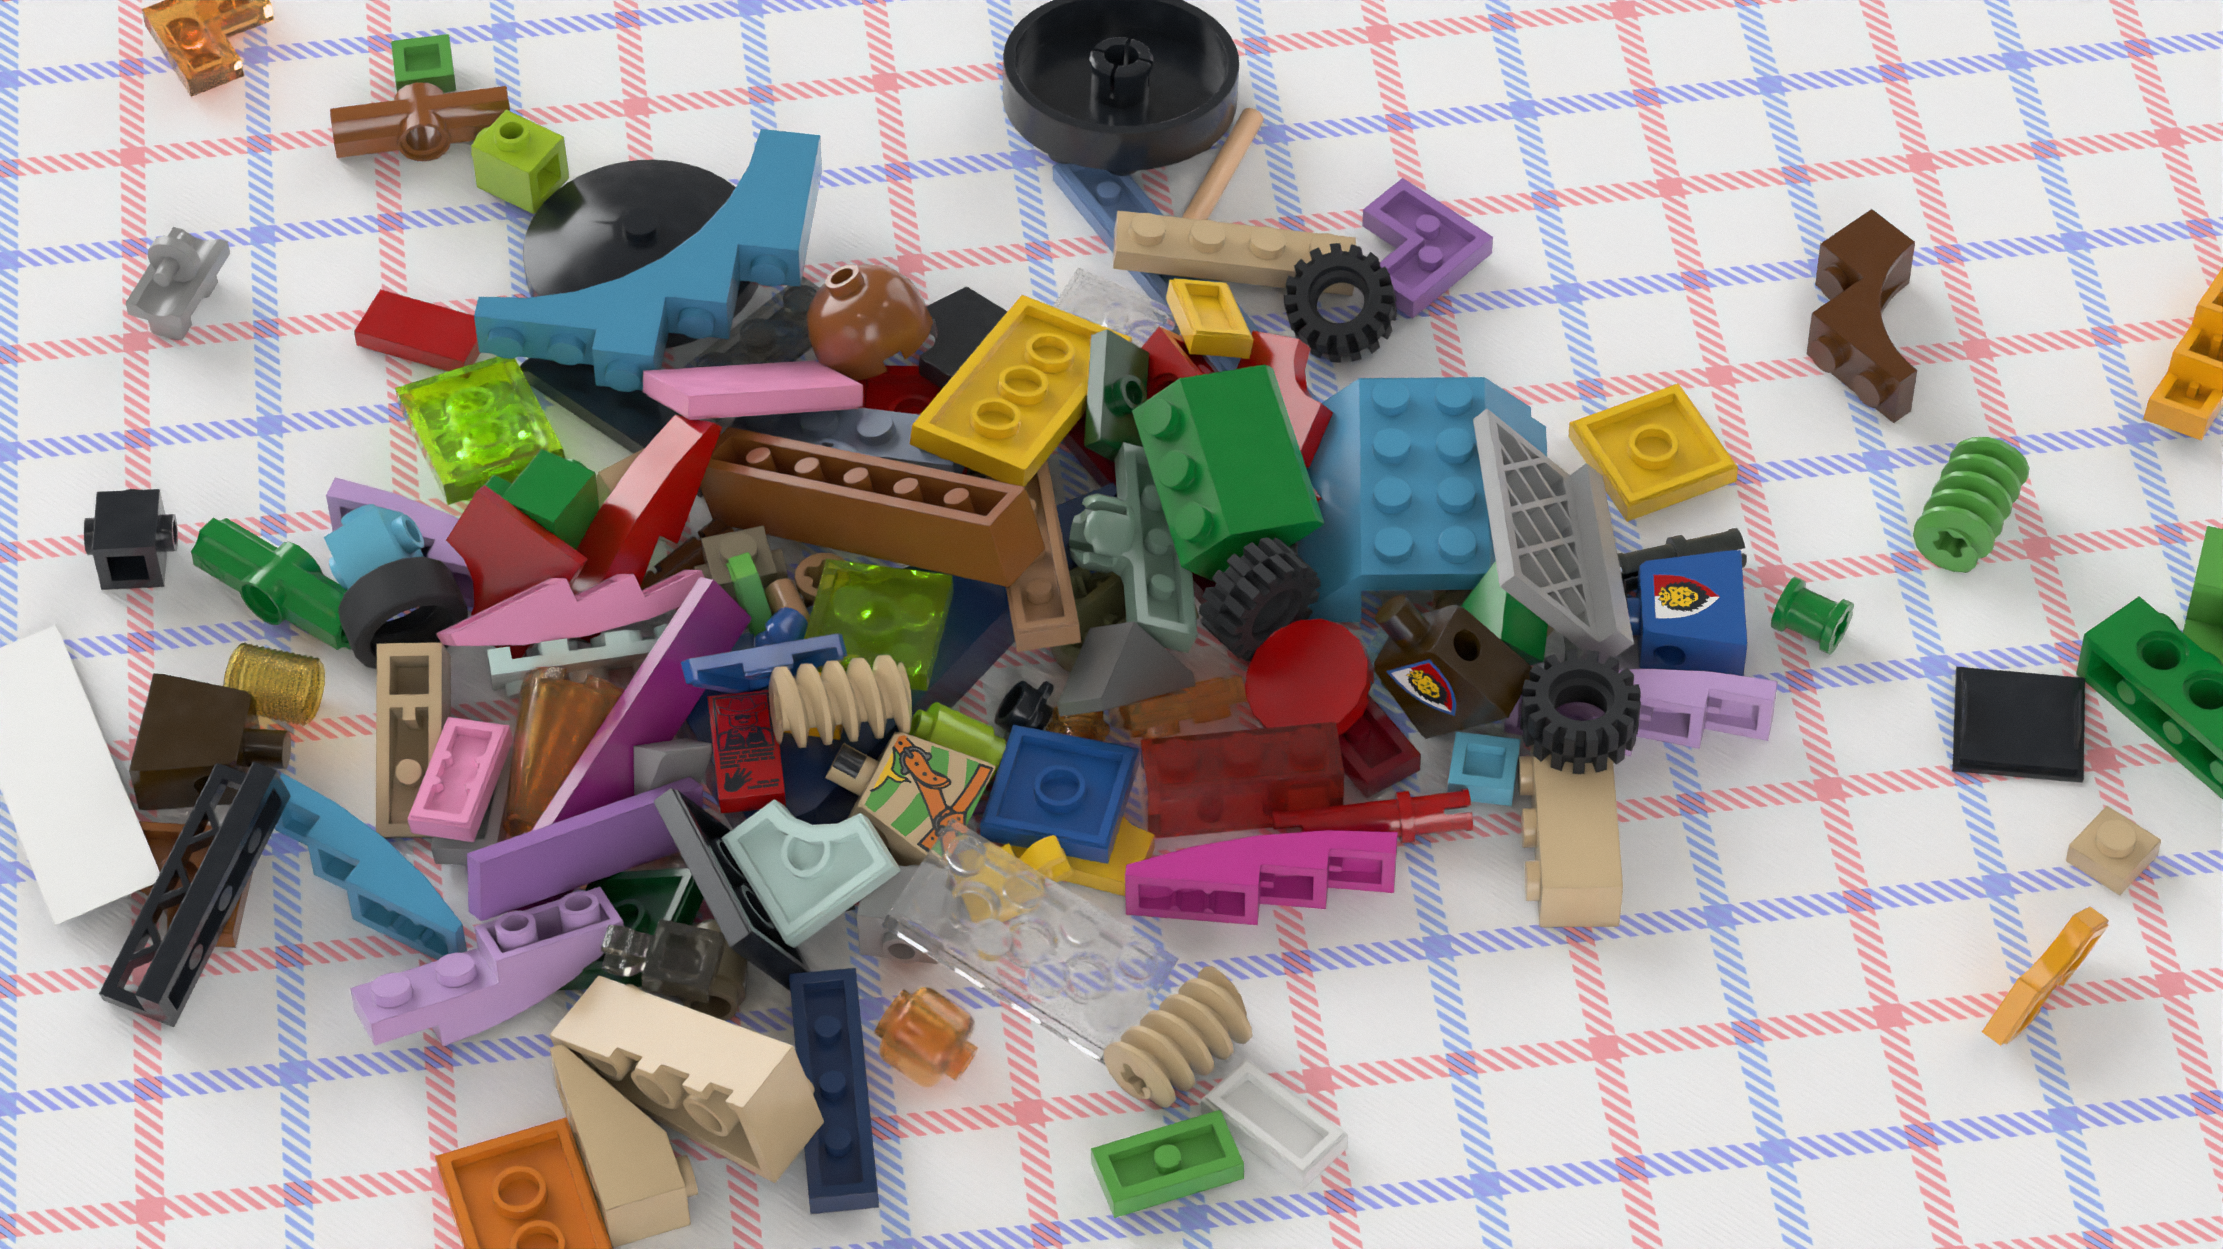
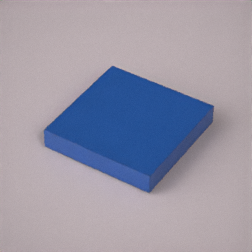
[980,725,1140,864]

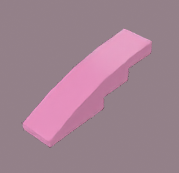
[436,570,705,646]

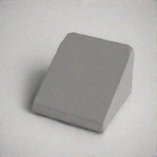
[633,738,713,795]

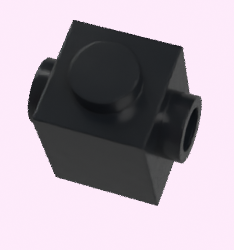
[84,489,178,590]

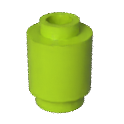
[909,702,1006,785]

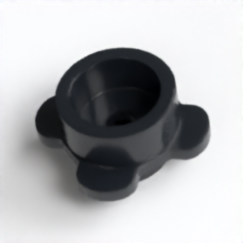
[994,681,1054,745]

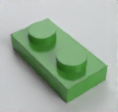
[1091,1109,1244,1218]

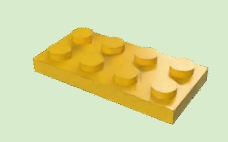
[909,295,1132,487]

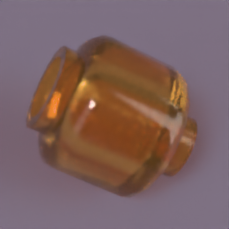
[874,987,979,1087]

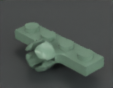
[1069,442,1198,653]

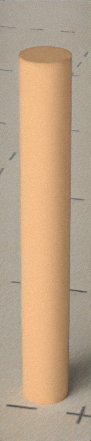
[1182,108,1264,220]

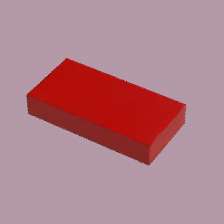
[354,289,481,377]

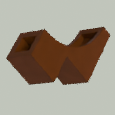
[1806,209,1917,423]

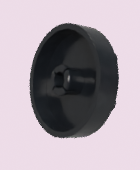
[1002,0,1239,176]

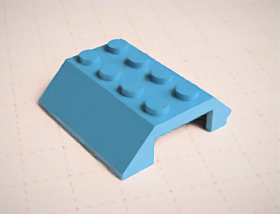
[1297,377,1547,622]

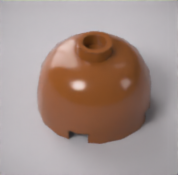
[806,264,933,381]

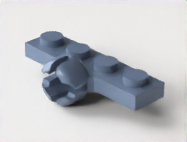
[731,407,965,474]

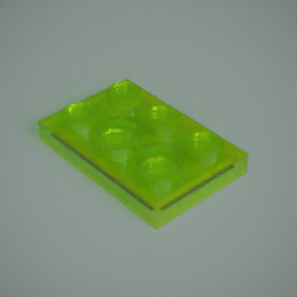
[395,356,565,505]

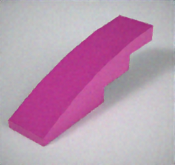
[1125,830,1398,925]

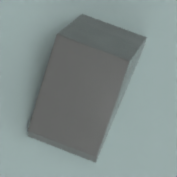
[1057,621,1195,717]

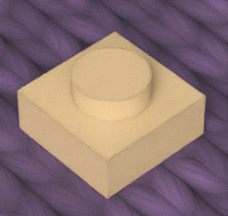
[2066,806,2161,895]

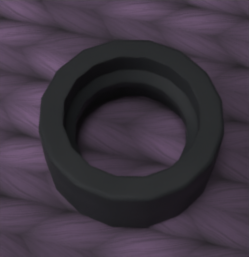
[338,557,468,669]

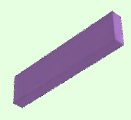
[467,777,703,921]

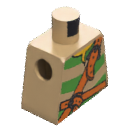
[825,732,996,871]

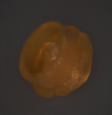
[1046,705,1110,742]

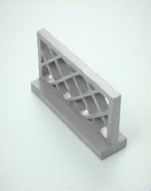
[1473,409,1634,664]

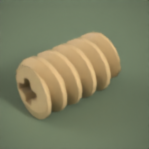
[769,655,912,748]
[1104,966,1253,1108]

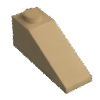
[376,642,451,839]
[549,1044,698,1248]

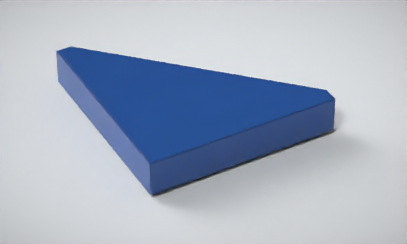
[681,634,848,694]

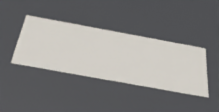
[0,624,160,926]

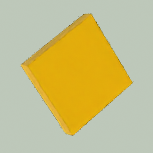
[1568,383,1738,522]

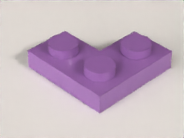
[1362,178,1493,319]

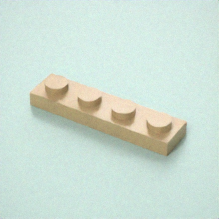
[1113,210,1356,296]

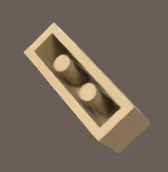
[1518,745,1623,927]

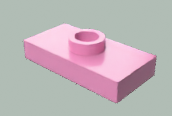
[407,717,513,842]

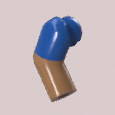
[754,579,813,648]

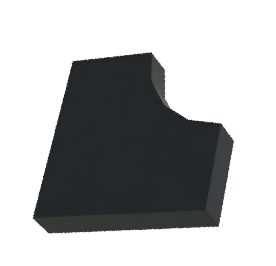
[919,286,1008,389]

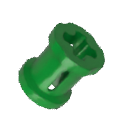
[1771,576,1854,655]

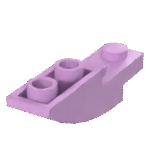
[350,887,625,1046]

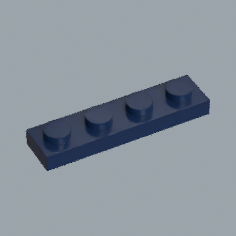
[789,968,879,1214]

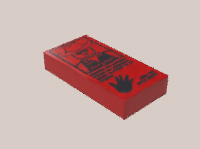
[708,690,786,814]

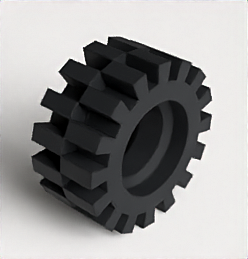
[1284,243,1397,363]
[1199,537,1321,661]
[1520,649,1641,774]

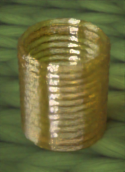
[223,642,325,726]

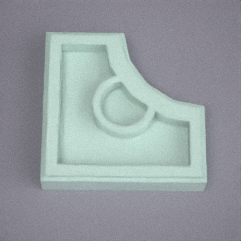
[722,799,901,948]

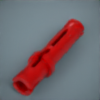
[1272,788,1473,843]

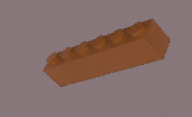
[700,427,1045,587]

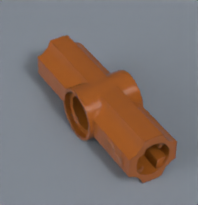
[330,83,510,161]

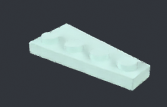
[487,624,746,698]

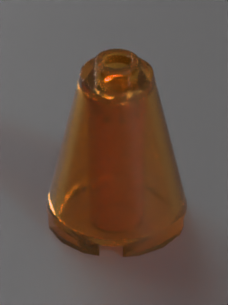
[503,666,624,838]

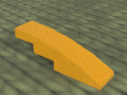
[2143,267,2223,441]

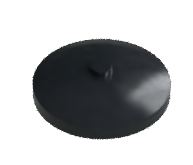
[523,159,759,349]

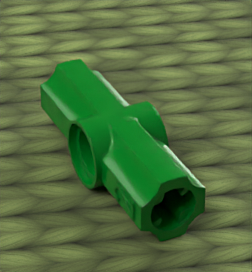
[191,517,351,650]

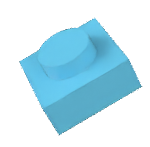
[1447,732,1521,806]

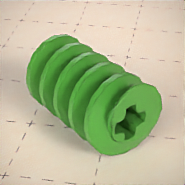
[1913,437,2030,573]

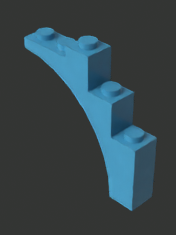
[474,129,822,392]

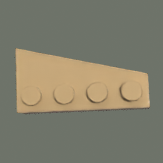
[549,976,824,1183]

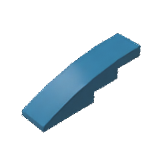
[275,773,467,960]

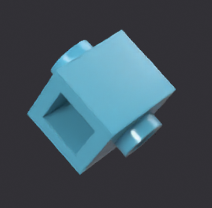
[324,504,424,590]

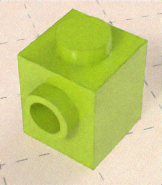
[471,109,569,214]

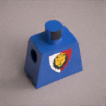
[1626,550,1747,676]

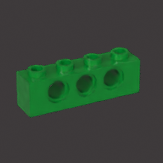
[2076,596,2223,799]

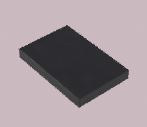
[653,788,811,991]

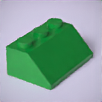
[1132,365,1325,583]

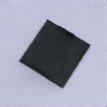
[1952,666,2085,783]

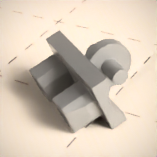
[125,227,230,340]

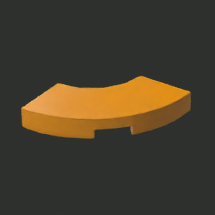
[1982,907,2109,1046]

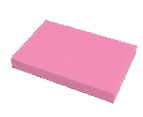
[643,360,863,420]

